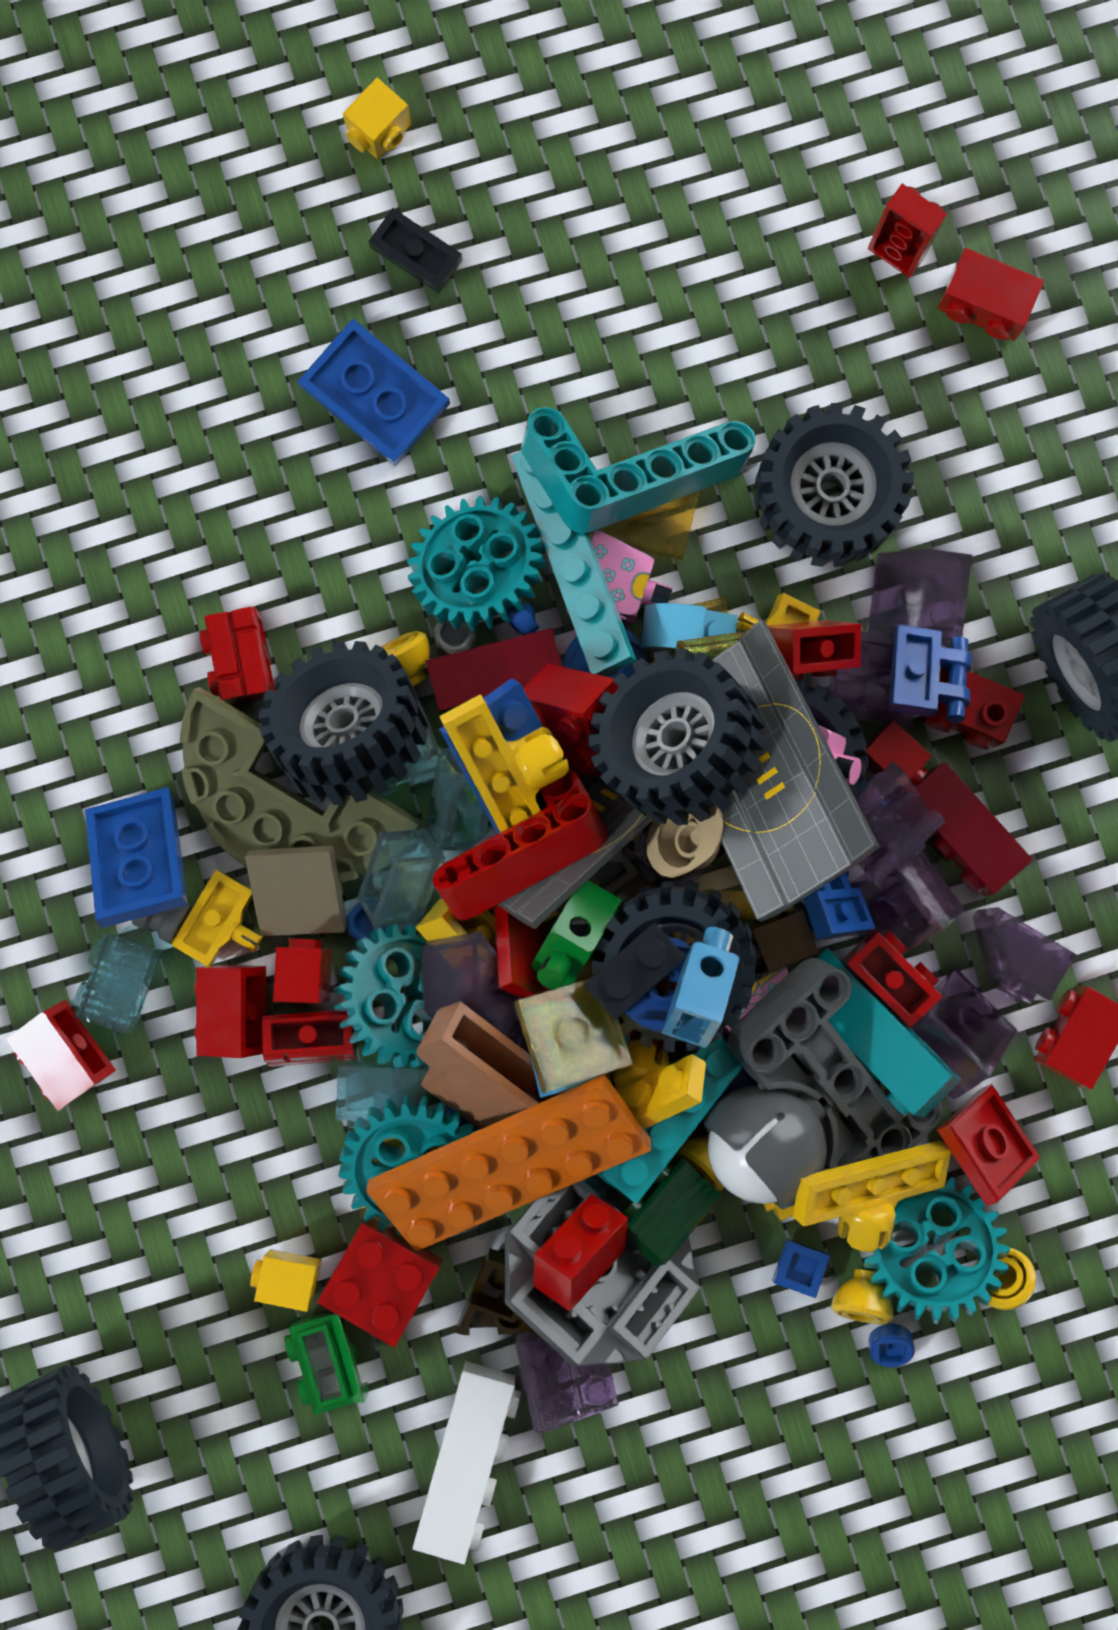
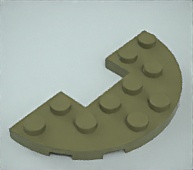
[180,687,422,883]

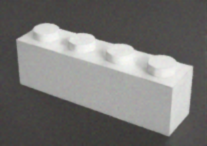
[412,1361,521,1565]

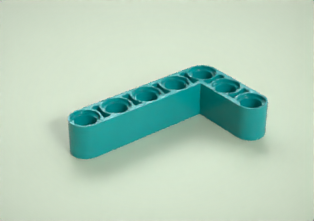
[521,407,756,533]

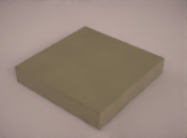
[245,846,347,936]

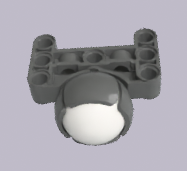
[704,958,943,1210]

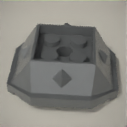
[505,1175,700,1367]

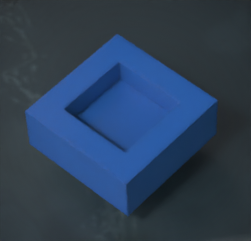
[772,1238,830,1298]

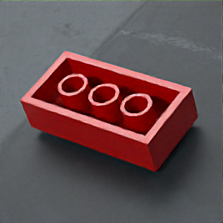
[867,183,947,278]

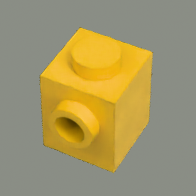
[343,77,412,160]
[250,1249,322,1312]

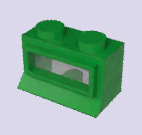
[284,1310,370,1416]

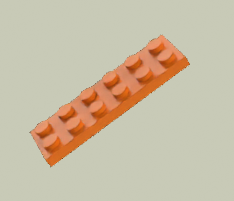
[366,1074,651,1251]

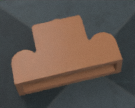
[417,1001,570,1130]

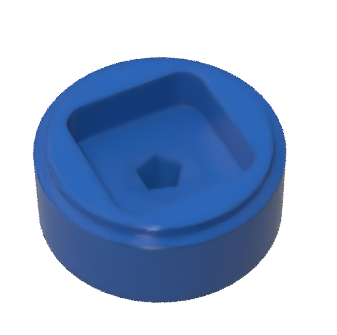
[507,602,539,636]
[868,1324,915,1367]

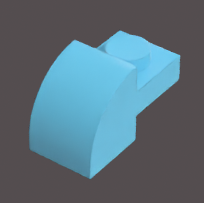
[640,603,738,657]

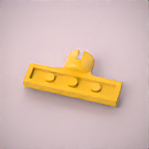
[439,694,569,833]
[612,1039,706,1129]
[793,1140,951,1252]

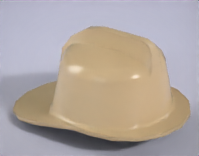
[646,805,723,878]

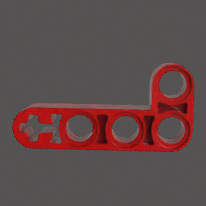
[432,770,608,920]

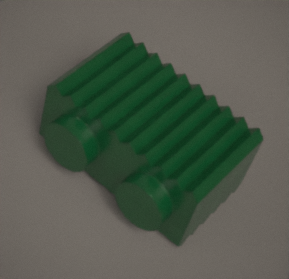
[620,1159,722,1267]

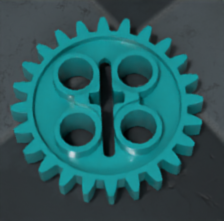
[407,496,547,631]
[333,924,474,1068]
[338,1095,473,1236]
[863,1177,1010,1324]

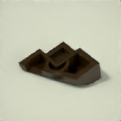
[456,1248,537,1335]

